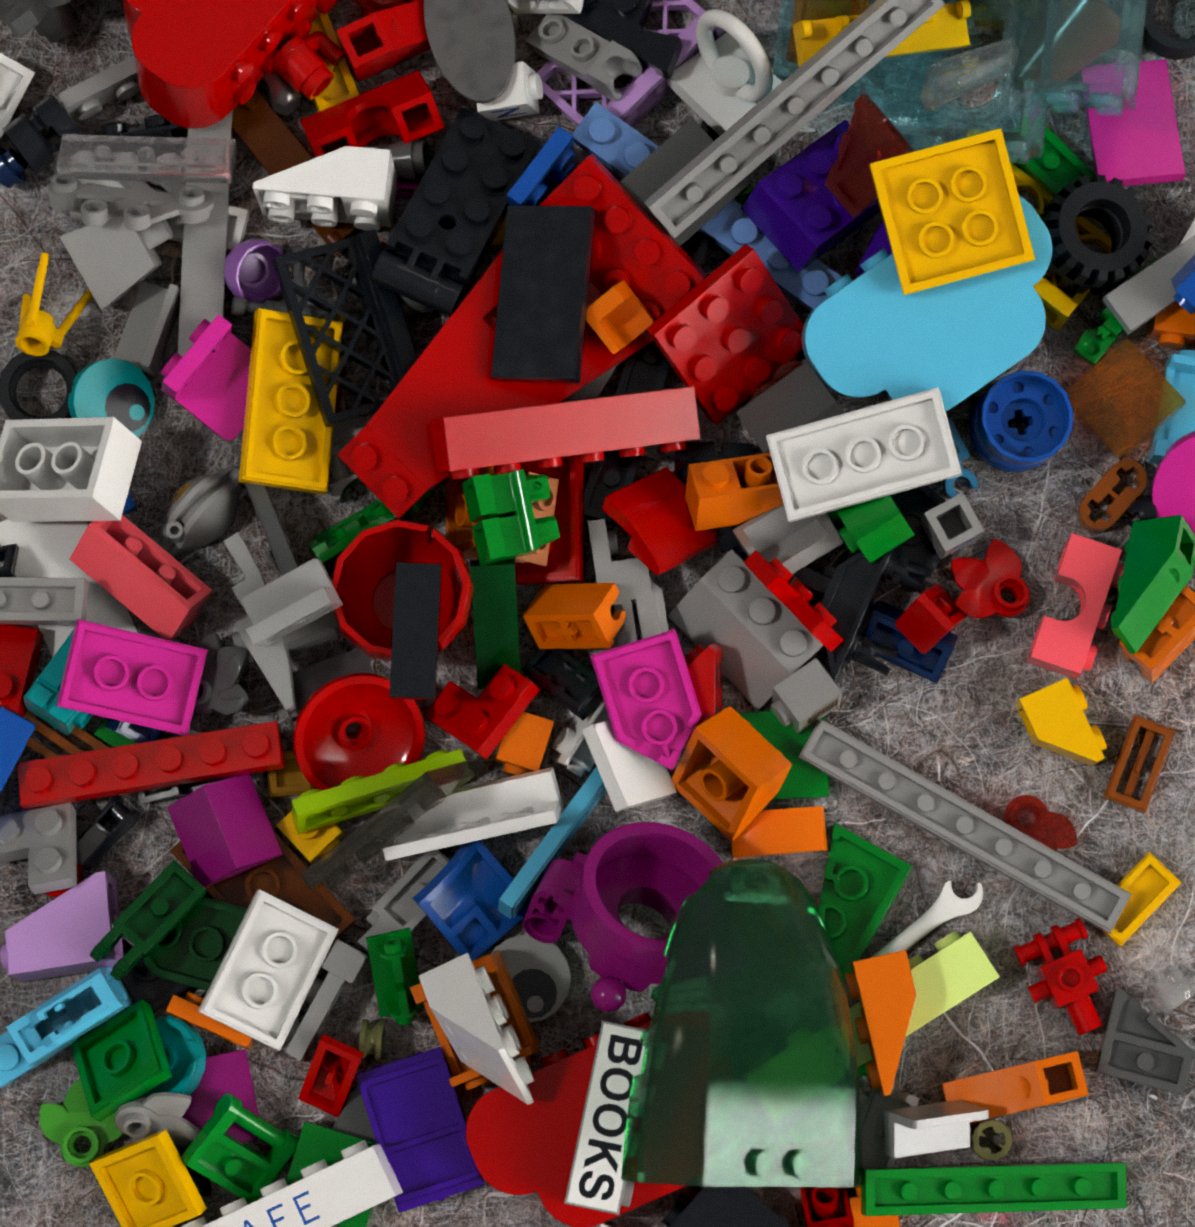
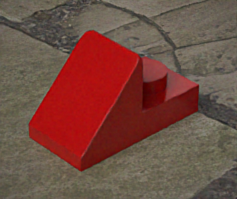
[895,584,967,654]

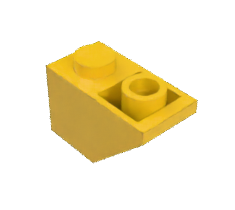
[1015,677,1107,766]

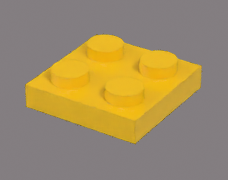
[89,1129,207,1227]

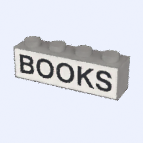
[564,1021,663,1215]

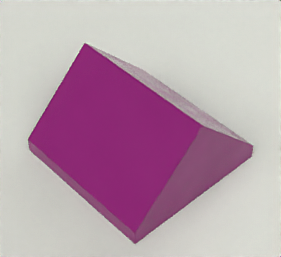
[167,774,283,888]

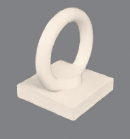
[667,9,784,136]

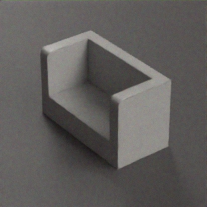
[732,504,843,574]

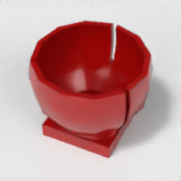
[332,520,474,661]

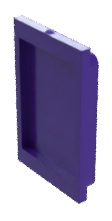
[356,1047,485,1213]

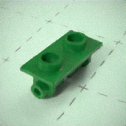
[366,928,423,1025]

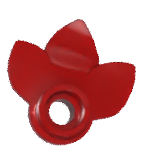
[951,538,1030,619]

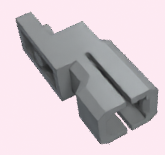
[587,519,669,649]

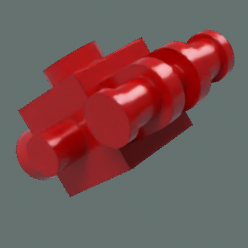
[1013,917,1108,1036]

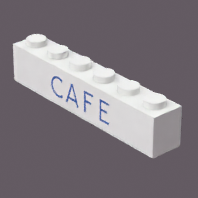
[181,1140,403,1227]

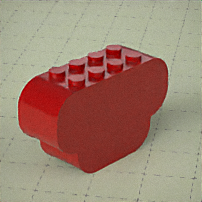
[123,0,337,129]
[466,1012,732,1227]

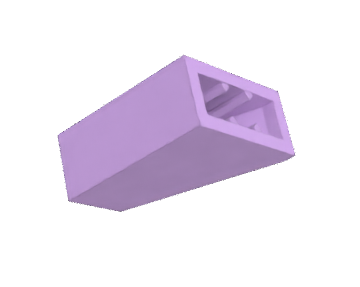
[0,871,124,982]

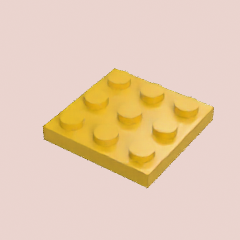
[869,128,1035,295]

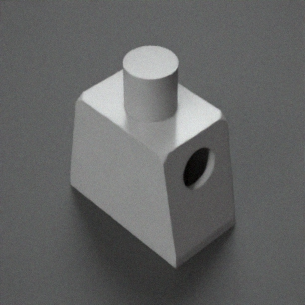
[60,215,173,309]

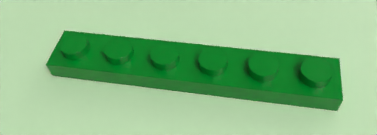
[861,1161,1126,1216]

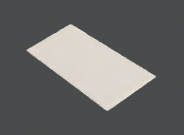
[0,519,138,658]

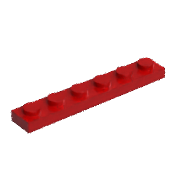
[17,721,285,810]

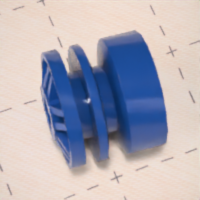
[969,371,1073,473]

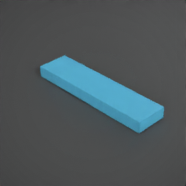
[498,766,607,919]

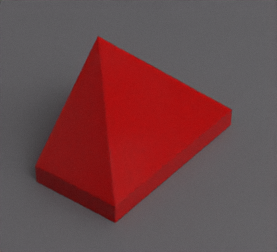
[298,1034,364,1118]

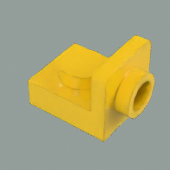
[276,811,345,865]

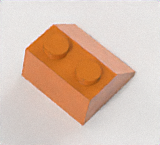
[671,706,793,842]

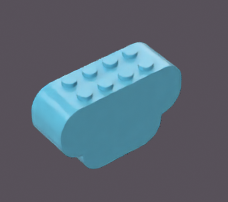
[802,195,1052,411]

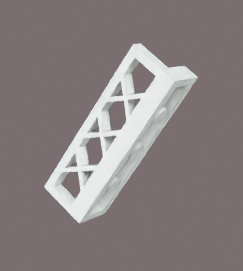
[381,767,564,861]

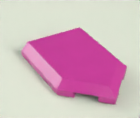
[590,629,702,770]

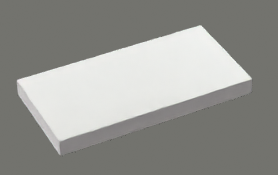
[766,387,963,523]

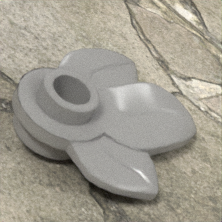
[115,1092,201,1147]

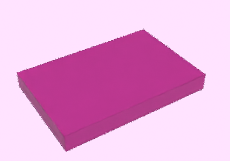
[1079,59,1186,186]
[56,619,208,736]

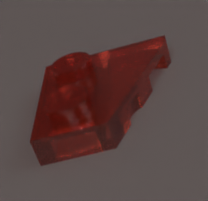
[825,93,915,218]

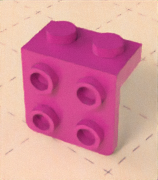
[161,314,251,442]

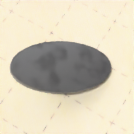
[424,0,516,104]

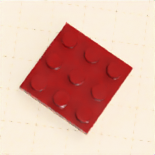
[646,244,804,425]

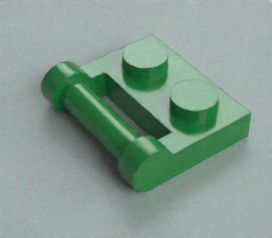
[181,1093,299,1204]

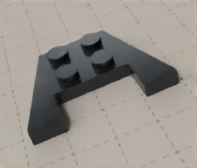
[561,0,683,79]

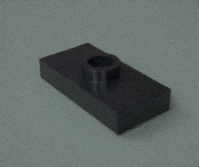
[521,649,603,721]

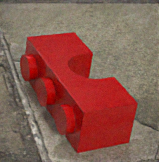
[300,70,445,158]

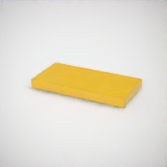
[238,308,343,495]

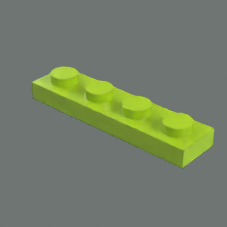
[291,749,467,834]

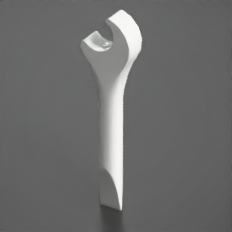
[871,881,983,958]

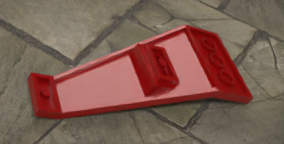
[337,154,708,519]

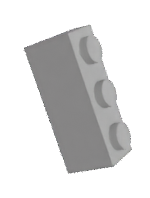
[667,549,824,711]

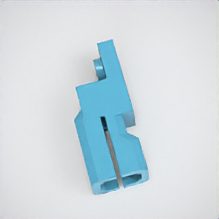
[0,967,133,1088]

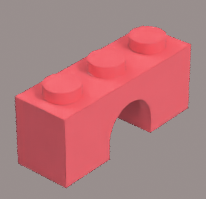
[1026,533,1125,679]

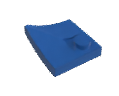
[413,840,531,961]

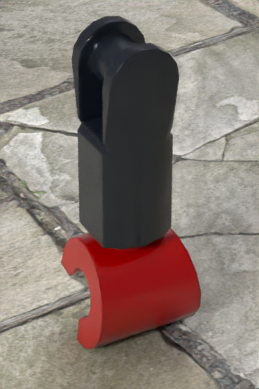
[44,795,140,900]

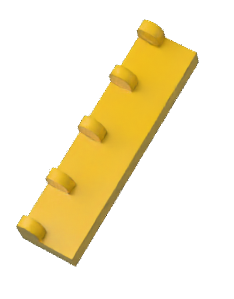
[792,0,971,67]

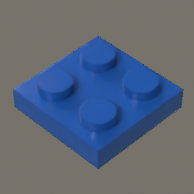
[507,126,576,206]

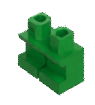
[462,469,560,566]

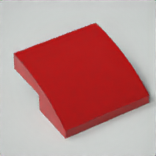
[602,467,718,576]

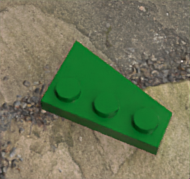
[307,489,432,563]
[807,823,913,983]

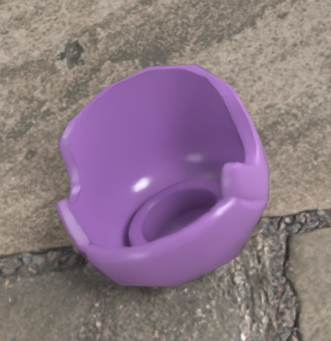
[223,239,288,303]

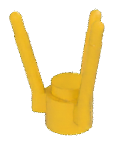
[15,252,93,356]

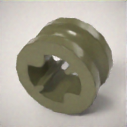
[358,1019,385,1061]
[970,1120,1012,1161]

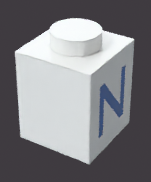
[477,61,543,121]

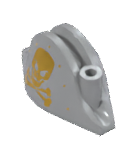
[159,465,243,558]

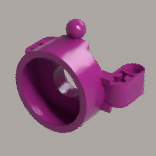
[523,822,749,1020]

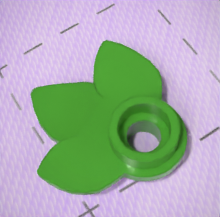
[39,1078,123,1167]

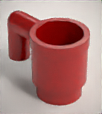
[272,31,345,100]

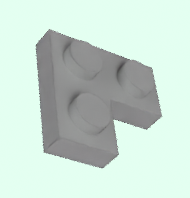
[0,802,77,895]

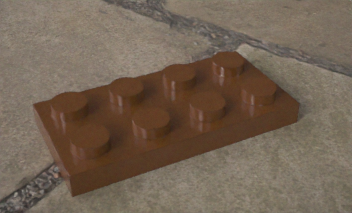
[170,832,357,942]

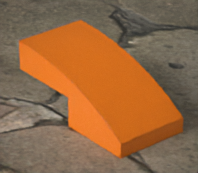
[731,806,828,859]

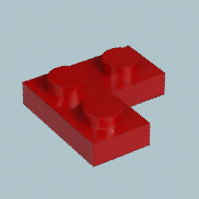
[743,550,843,652]
[424,664,540,760]

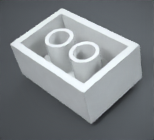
[0,417,142,522]

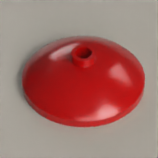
[293,673,425,790]

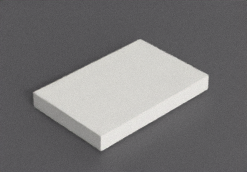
[197,889,339,1051]

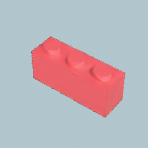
[69,514,213,641]

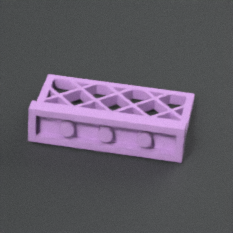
[537,0,724,127]

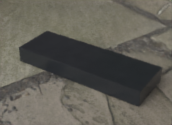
[389,562,442,700]

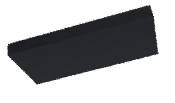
[491,206,596,383]

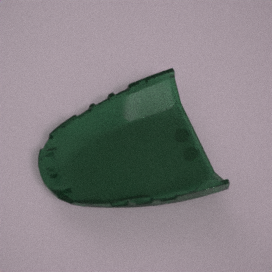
[621,859,862,1188]

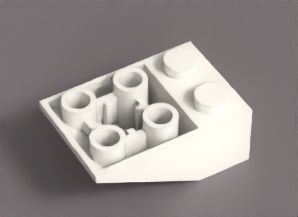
[253,146,397,231]
[419,953,535,1105]

